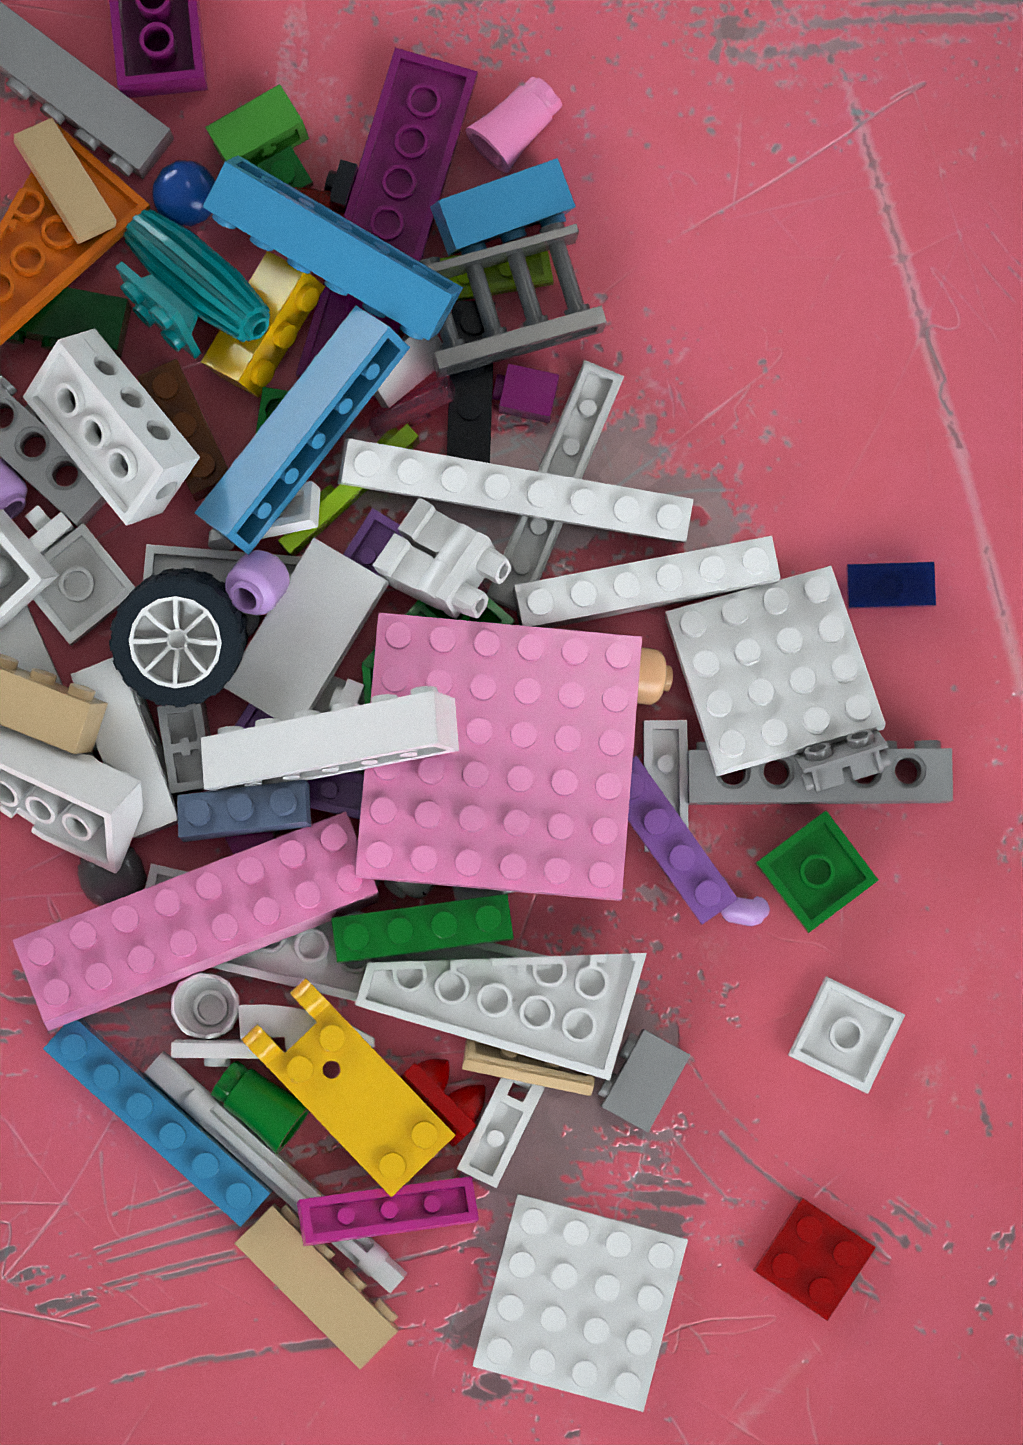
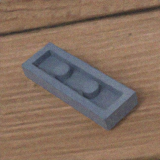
[177,780,311,842]

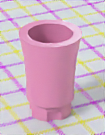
[466,77,562,173]

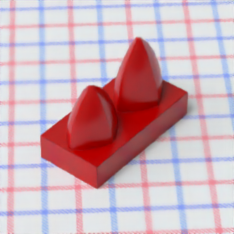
[400,1058,486,1147]

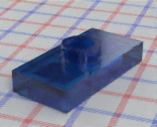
[846,562,936,609]

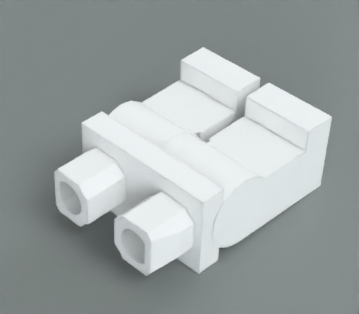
[373,497,512,619]

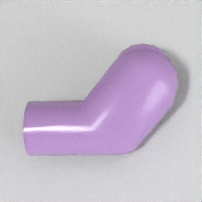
[720,877,770,926]

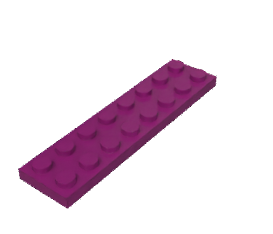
[296,47,478,401]

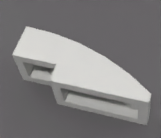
[238,1004,376,1051]

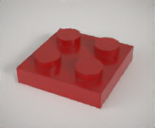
[753,1197,876,1321]

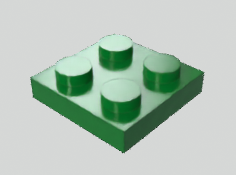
[755,810,879,933]

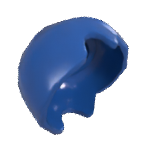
[152,160,215,227]

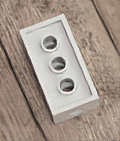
[23,329,200,526]

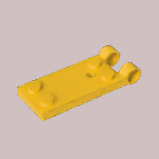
[241,978,456,1197]

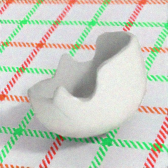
[171,972,239,1040]

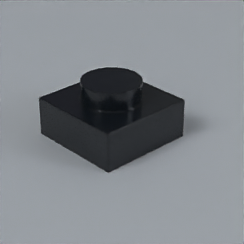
[323,160,358,214]

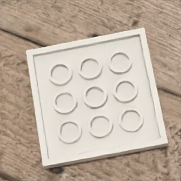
[665,566,886,776]
[473,1194,688,1412]

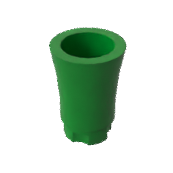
[211,1061,310,1154]

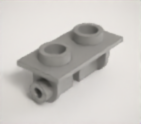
[794,730,891,792]

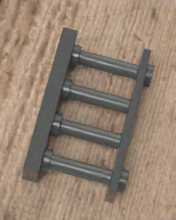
[419,222,607,379]

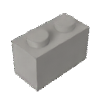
[598,1029,690,1132]

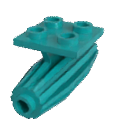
[116,209,270,359]

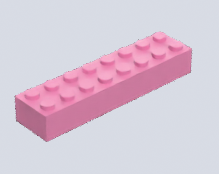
[12,811,379,1031]

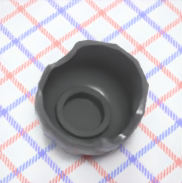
[78,846,147,906]

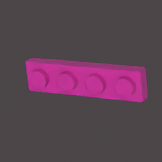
[297,1176,479,1246]

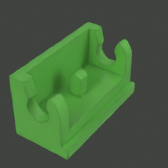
[205,84,309,165]

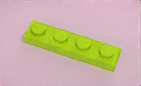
[278,424,420,556]

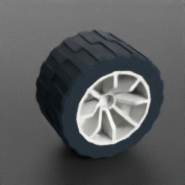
[109,567,248,708]

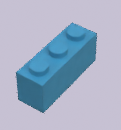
[430,158,576,256]

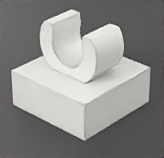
[25,505,76,555]

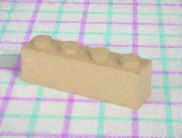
[0,654,108,754]
[234,1203,399,1369]

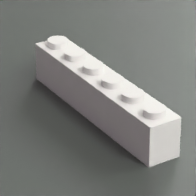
[512,536,781,628]
[201,686,459,791]

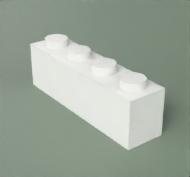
[70,657,181,838]

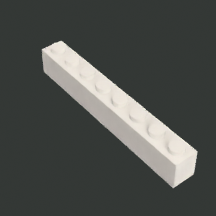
[337,438,693,543]

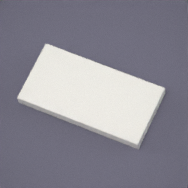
[224,538,389,721]

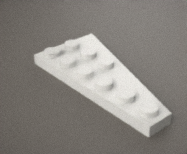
[355,953,647,1081]

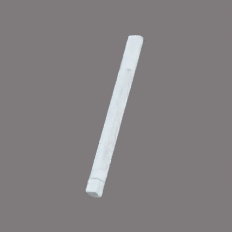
[144,1051,407,1293]

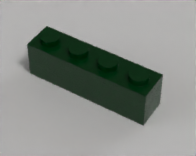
[5,287,132,357]

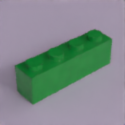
[331,894,514,964]

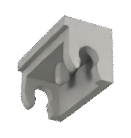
[157,702,211,794]

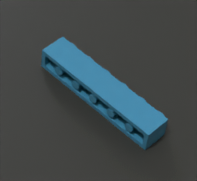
[203,155,463,341]
[195,305,410,555]
[43,1018,273,1227]

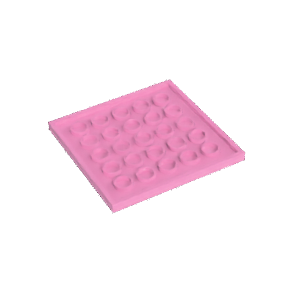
[355,613,642,901]

